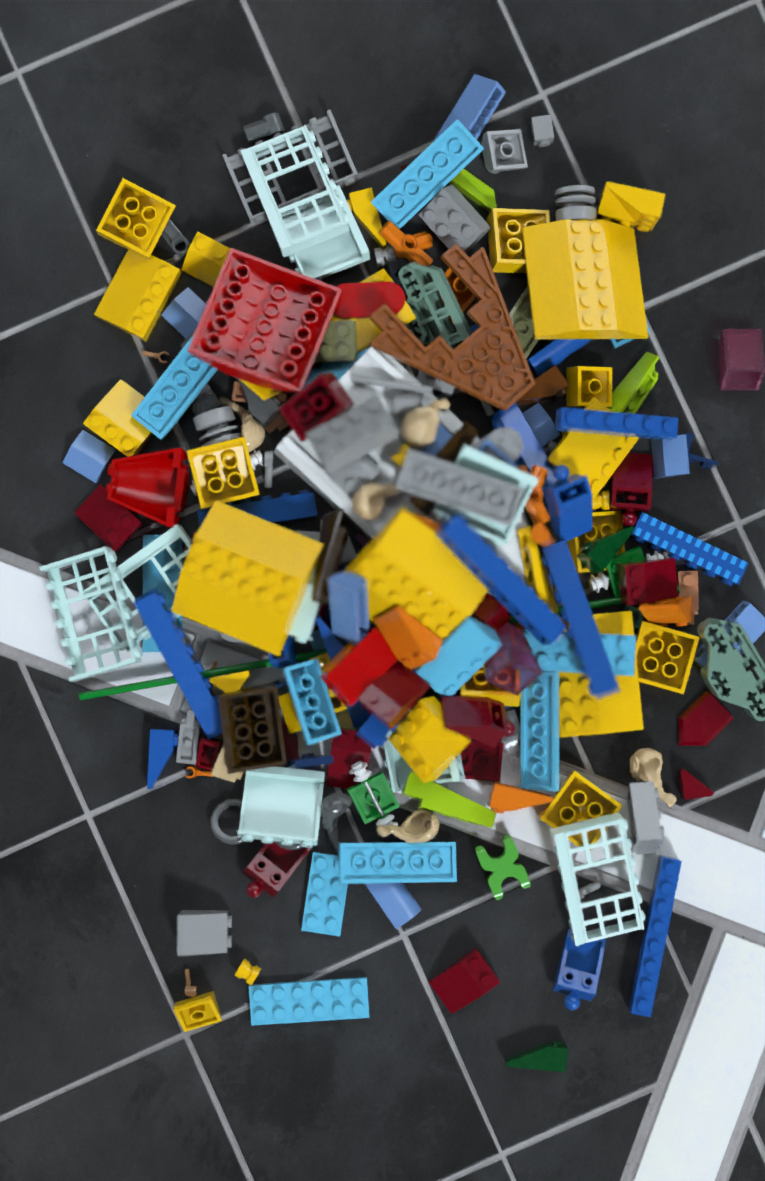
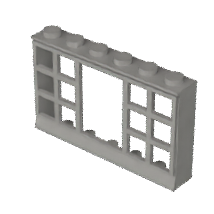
[222,110,358,224]

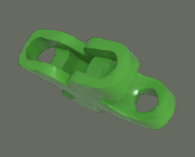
[475,834,531,900]

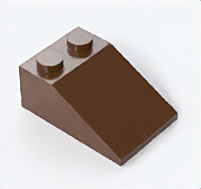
[516,365,569,405]

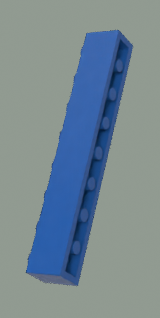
[435,514,566,646]
[541,540,621,700]
[134,588,222,739]
[628,855,682,1017]

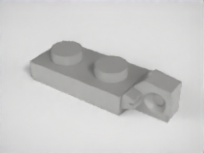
[176,709,200,765]

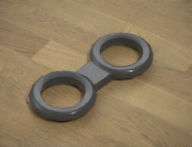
[210,799,302,850]

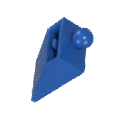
[542,465,592,542]
[553,929,606,1010]

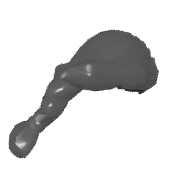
[320,793,352,856]

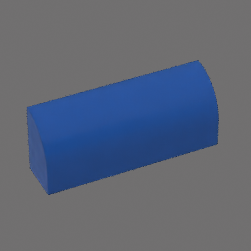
[527,339,593,378]

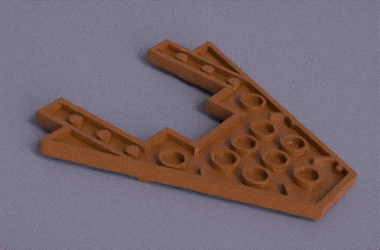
[369,244,535,411]

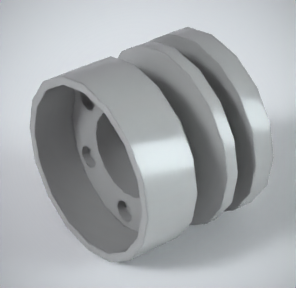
[555,185,597,221]
[193,406,242,447]

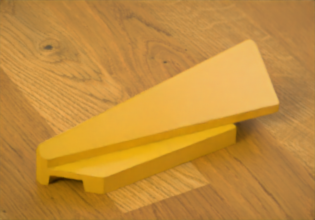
[517,526,558,614]

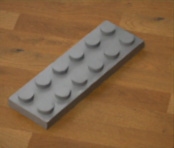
[395,448,524,527]

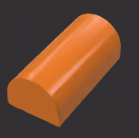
[531,522,556,548]

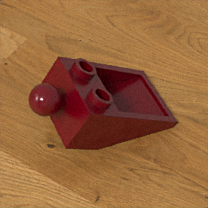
[609,453,652,527]
[441,696,515,747]
[242,841,311,898]

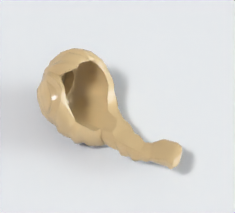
[219,397,265,452]
[401,398,450,448]
[352,483,403,520]
[630,748,677,807]
[377,809,440,843]

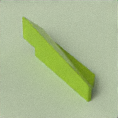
[448,169,497,213]
[607,352,659,414]
[401,772,496,828]

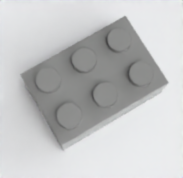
[419,184,491,254]
[626,781,665,853]

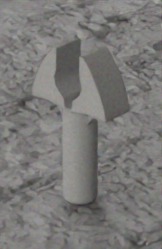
[264,450,273,488]
[565,881,601,899]

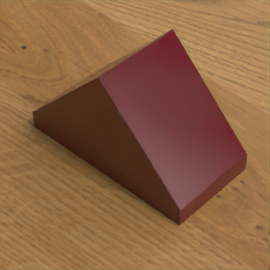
[196,737,222,771]
[678,768,714,800]

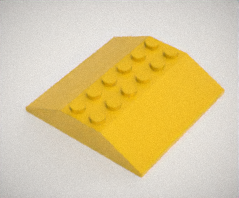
[522,219,648,339]
[172,501,324,656]
[343,508,488,641]
[515,611,644,737]

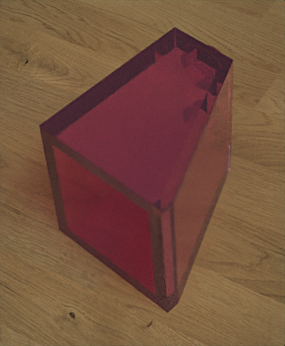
[720,328,765,390]
[484,623,542,695]

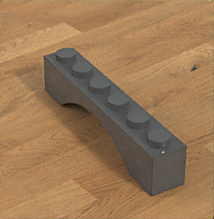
[180,329,281,428]

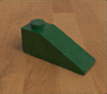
[577,526,634,573]
[505,1040,568,1073]

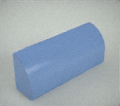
[434,74,506,140]
[328,572,369,645]
[693,600,765,680]
[365,883,422,929]

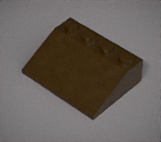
[218,683,287,774]

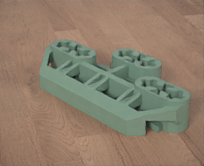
[399,261,473,350]
[697,618,765,721]

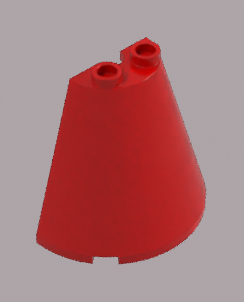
[106,448,189,527]

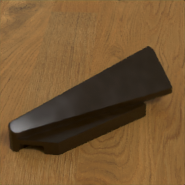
[408,421,478,516]
[311,509,348,604]

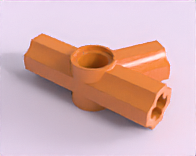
[378,220,433,267]
[516,465,550,526]

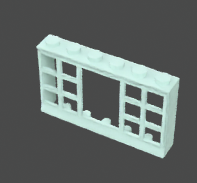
[240,124,351,257]
[84,524,193,652]
[39,547,142,681]
[550,812,646,946]

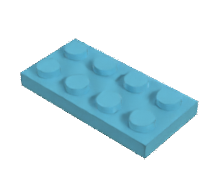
[301,852,348,936]

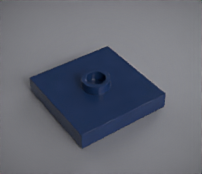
[285,753,334,768]

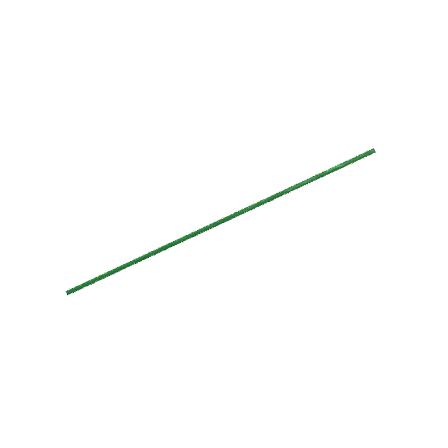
[79,586,680,700]

